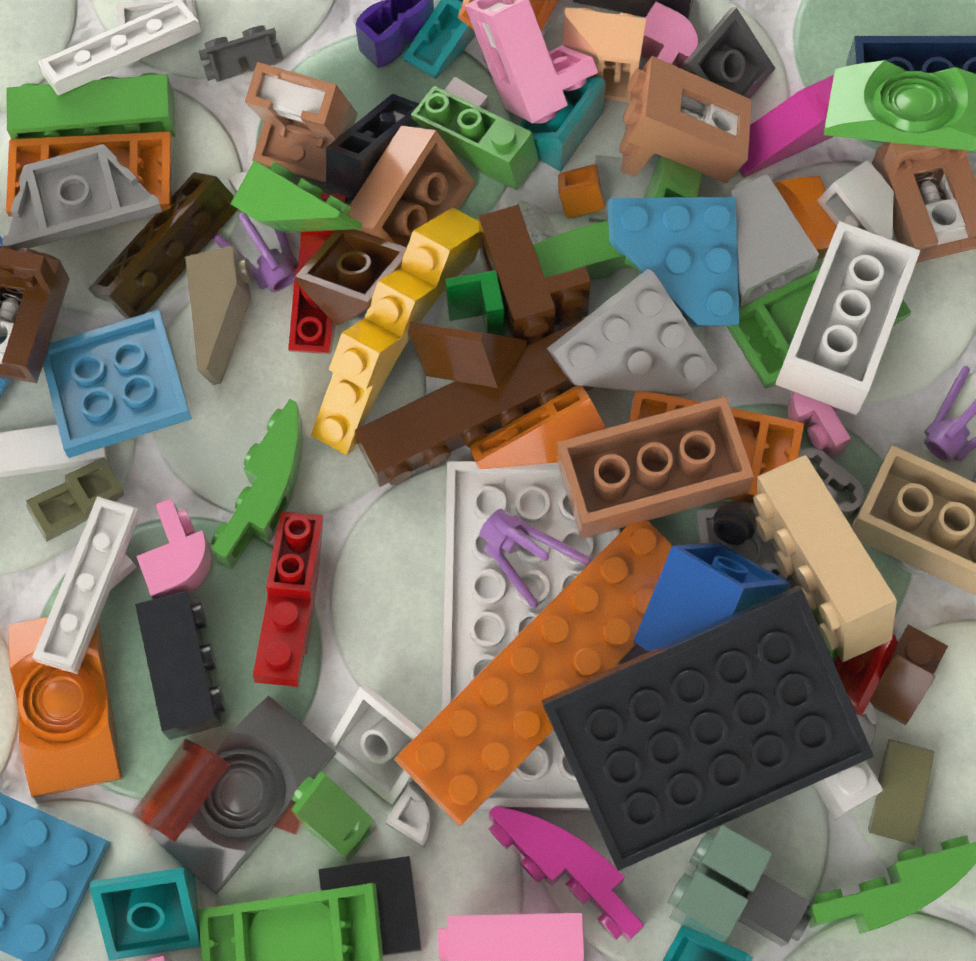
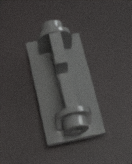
[199,25,283,82]

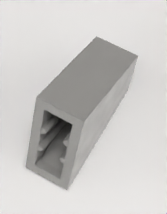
[730,174,819,307]

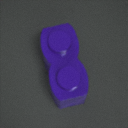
[355,0,434,68]

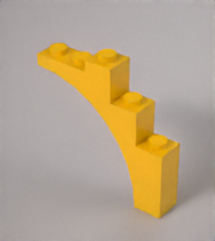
[310,208,479,455]

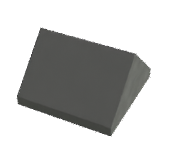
[683,7,775,99]

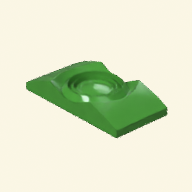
[824,60,976,151]
[726,269,911,389]
[198,883,383,961]

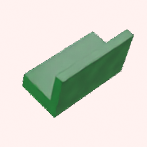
[445,270,504,336]

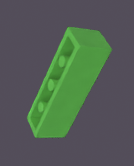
[6,73,176,139]

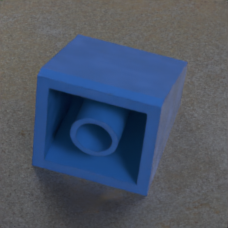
[633,542,790,653]

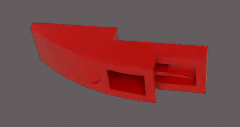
[288,193,347,354]
[253,511,324,687]

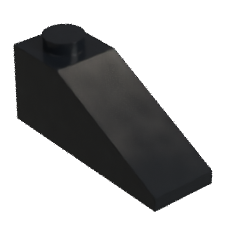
[326,94,419,199]

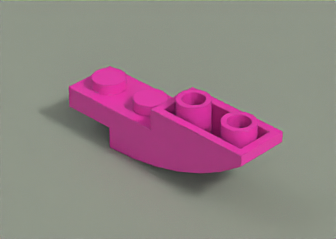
[488,806,644,942]

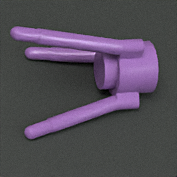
[212,213,298,292]
[924,366,976,463]
[479,509,591,608]

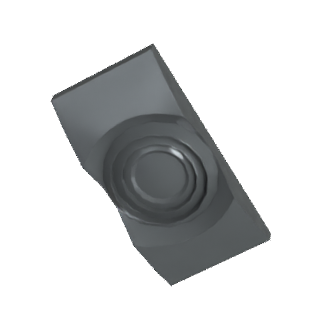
[148,695,337,895]

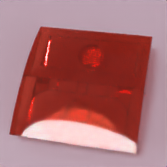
[132,739,230,842]

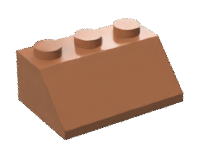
[349,126,476,247]

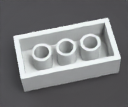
[775,221,920,415]

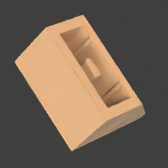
[563,7,646,103]

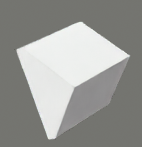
[327,684,422,805]

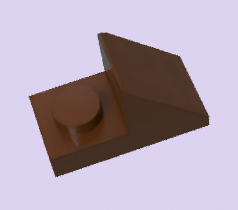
[870,624,948,725]

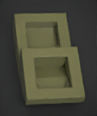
[26,457,124,542]
[868,739,934,845]

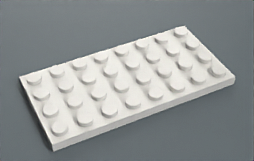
[439,461,621,811]

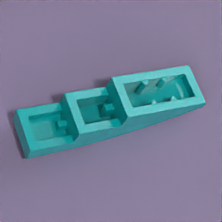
[402,0,476,80]

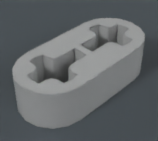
[798,447,865,518]

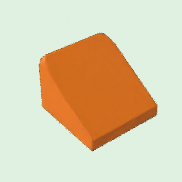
[558,164,605,218]

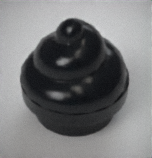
[713,500,757,545]

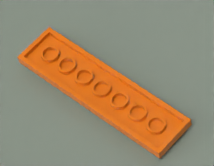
[394,521,673,826]

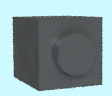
[738,874,811,947]

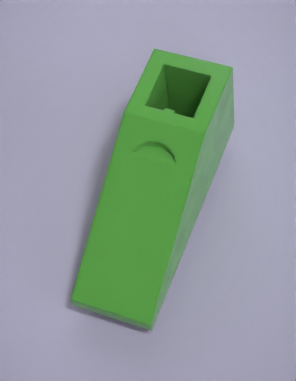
[411,86,539,190]
[231,160,363,233]
[291,771,377,862]

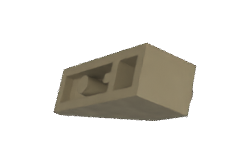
[185,245,254,385]

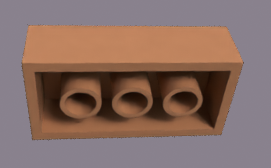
[556,396,754,539]

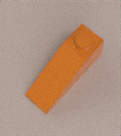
[469,385,607,469]

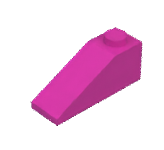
[739,75,834,178]

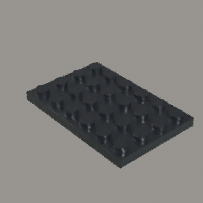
[541,586,874,871]

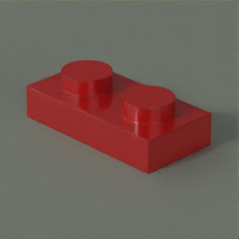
[834,633,898,716]

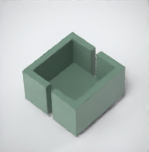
[667,825,773,942]

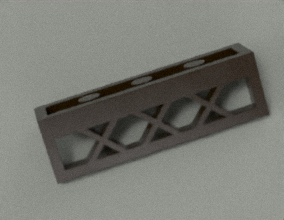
[88,172,238,319]

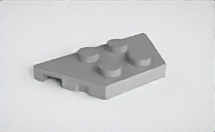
[2,144,163,251]

